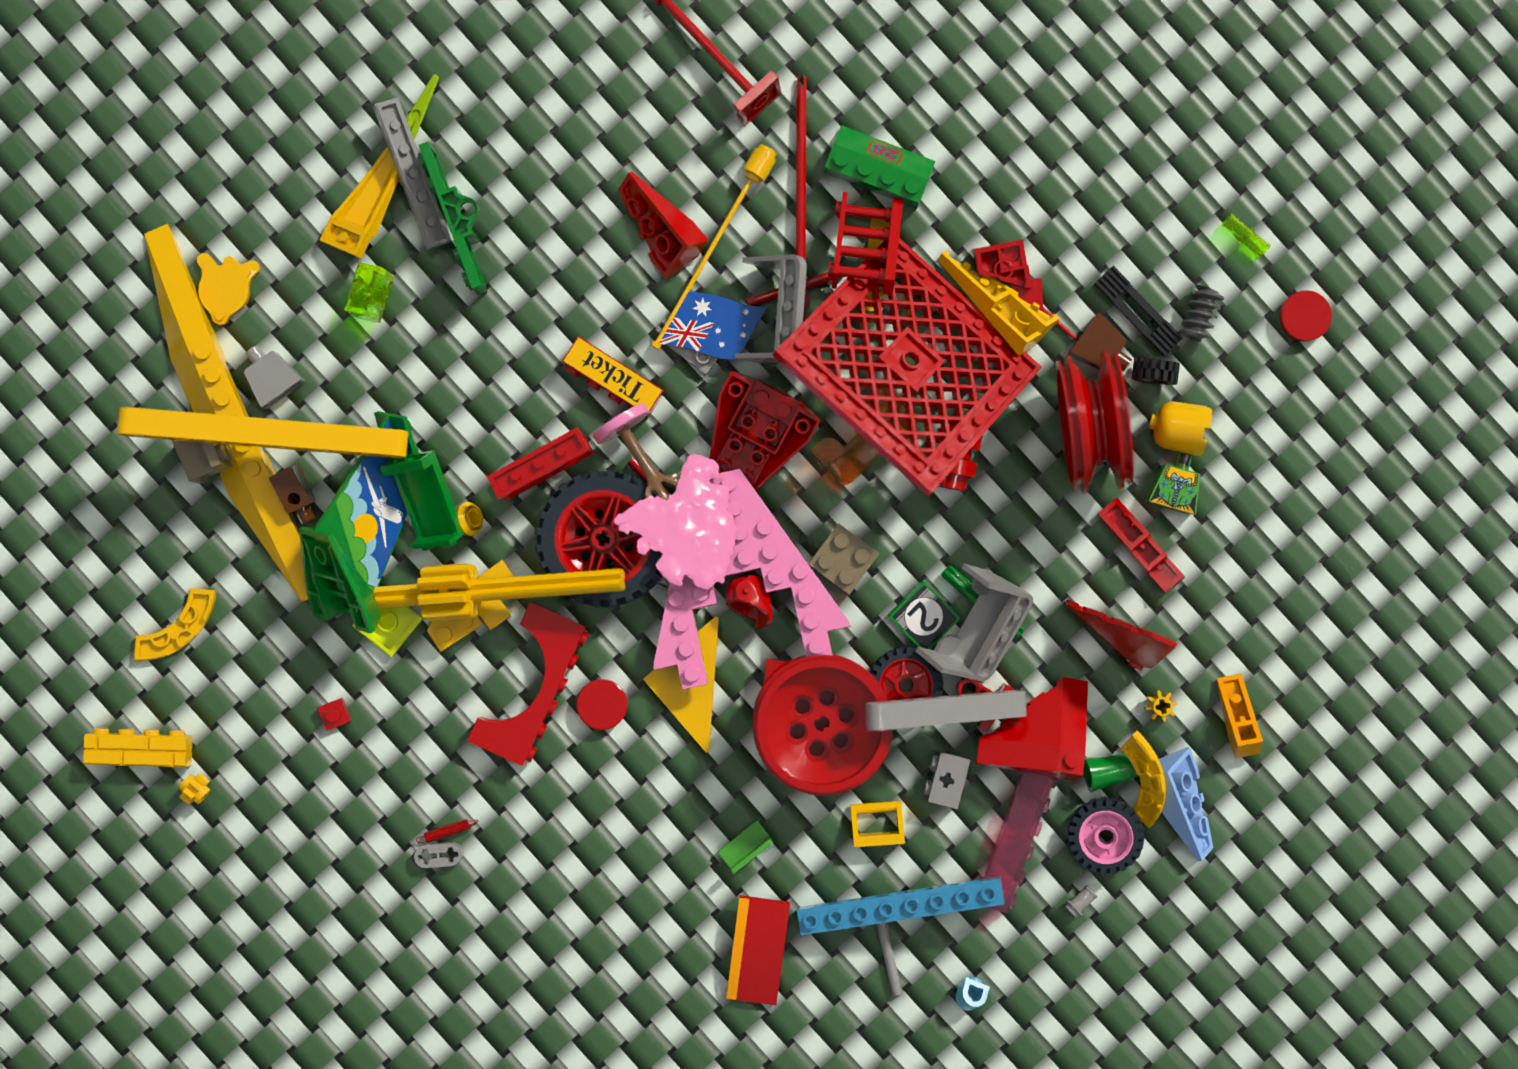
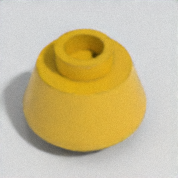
[456,502,483,536]

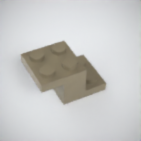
[172,440,233,484]
[808,523,880,607]

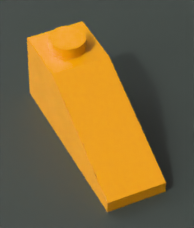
[1216,674,1263,759]

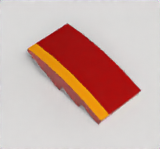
[726,895,790,1005]

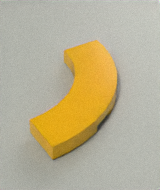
[134,589,217,661]
[1120,731,1166,828]

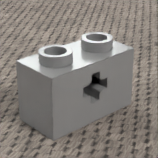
[923,750,971,809]

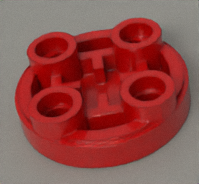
[1279,290,1332,342]
[577,679,628,730]

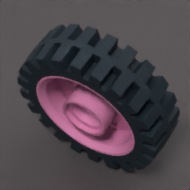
[1068,797,1144,875]

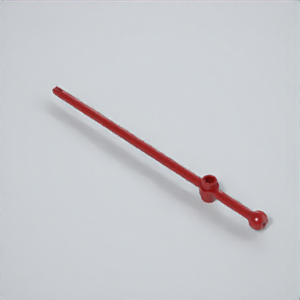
[796,75,811,322]

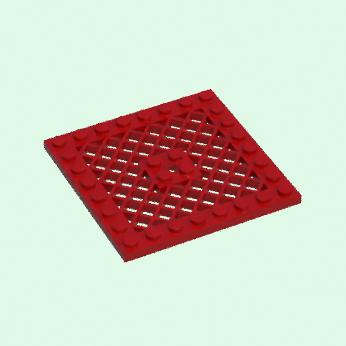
[772,238,1042,496]

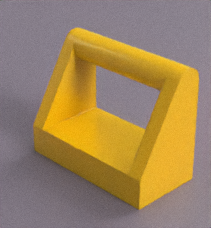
[850,801,905,847]

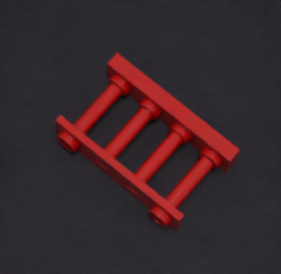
[828,192,903,295]
[486,427,595,501]

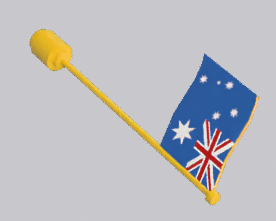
[651,144,777,360]

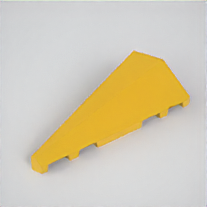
[938,250,1060,356]

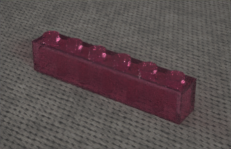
[983,771,1058,914]

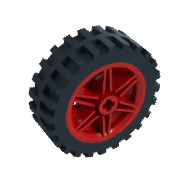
[535,470,663,607]

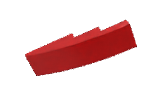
[1098,498,1185,594]

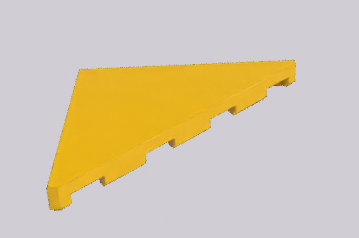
[643,615,719,753]

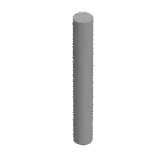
[876,923,902,996]

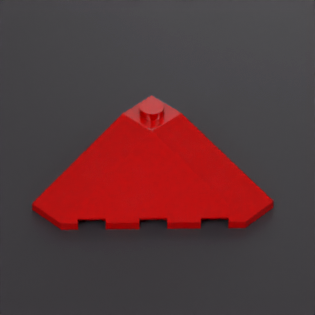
[1064,600,1178,671]
[976,677,1088,781]

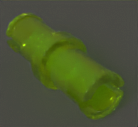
[1221,213,1271,257]

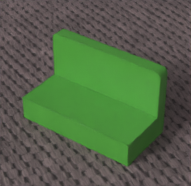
[718,820,773,874]

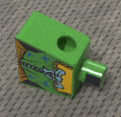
[1145,453,1200,515]

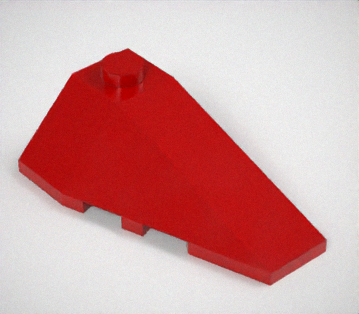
[618,172,708,280]

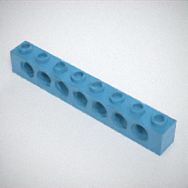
[797,876,1005,935]

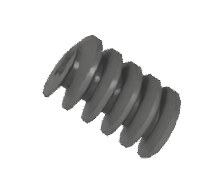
[1178,285,1224,342]

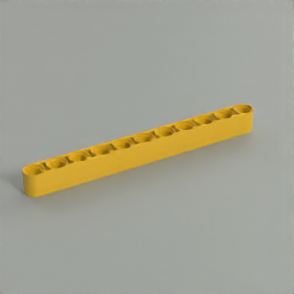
[117,407,408,458]

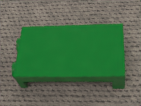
[380,450,465,551]

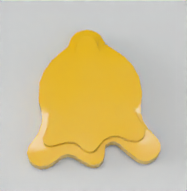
[197,253,261,325]

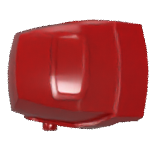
[725,575,772,628]

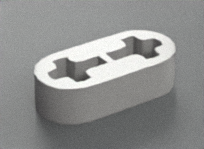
[414,842,464,868]

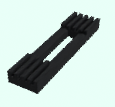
[1094,265,1183,357]

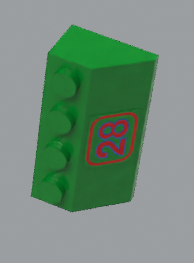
[824,125,935,208]

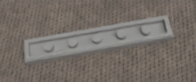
[373,97,452,250]

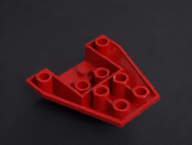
[709,371,821,491]

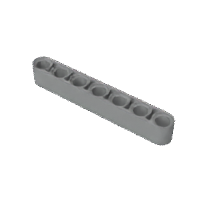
[865,690,1027,730]

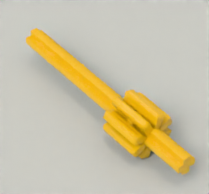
[373,563,625,622]

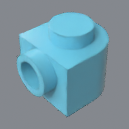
[956,977,989,1011]

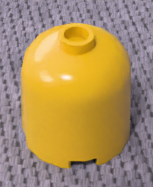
[1149,401,1212,456]

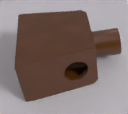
[1067,312,1132,372]
[269,463,315,524]

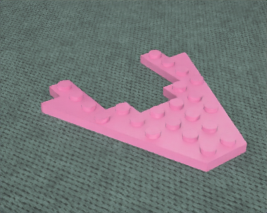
[653,469,851,690]

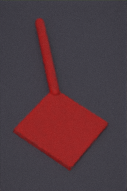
[1009,278,1078,341]

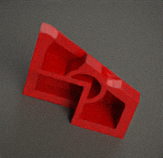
[972,239,1032,288]

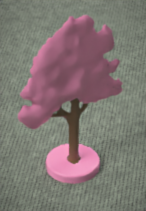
[593,403,737,590]

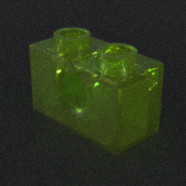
[344,262,394,323]

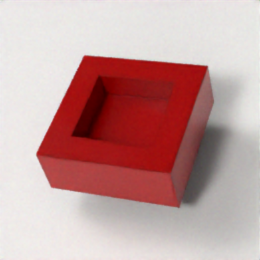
[317,698,352,731]

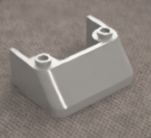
[735,254,807,364]
[916,564,1033,681]

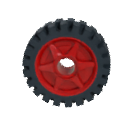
[870,647,943,701]

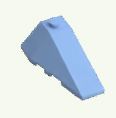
[1159,747,1213,861]

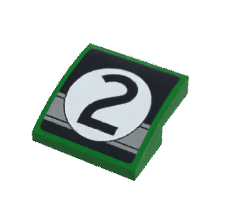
[887,580,961,650]

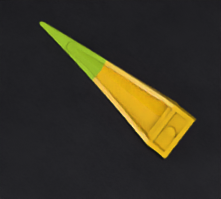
[320,74,439,259]

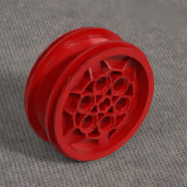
[1056,350,1134,494]
[752,654,893,796]

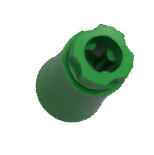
[1083,753,1139,793]

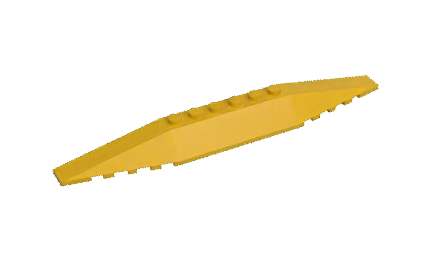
[144,224,309,602]

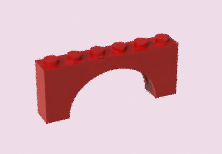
[467,601,589,766]

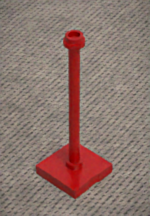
[654,0,782,127]

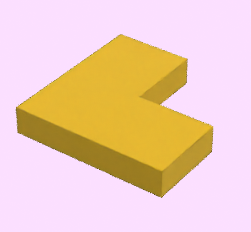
[477,560,514,630]

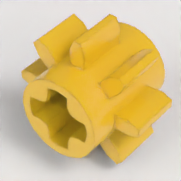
[1144,690,1177,722]
[178,774,211,805]

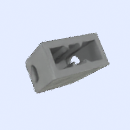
[244,345,306,409]

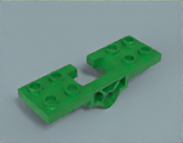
[417,142,488,295]

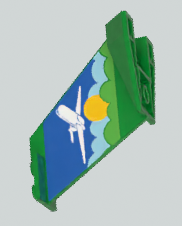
[299,411,418,634]

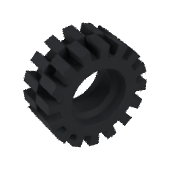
[1131,358,1180,385]

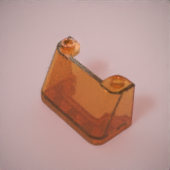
[809,388,908,485]

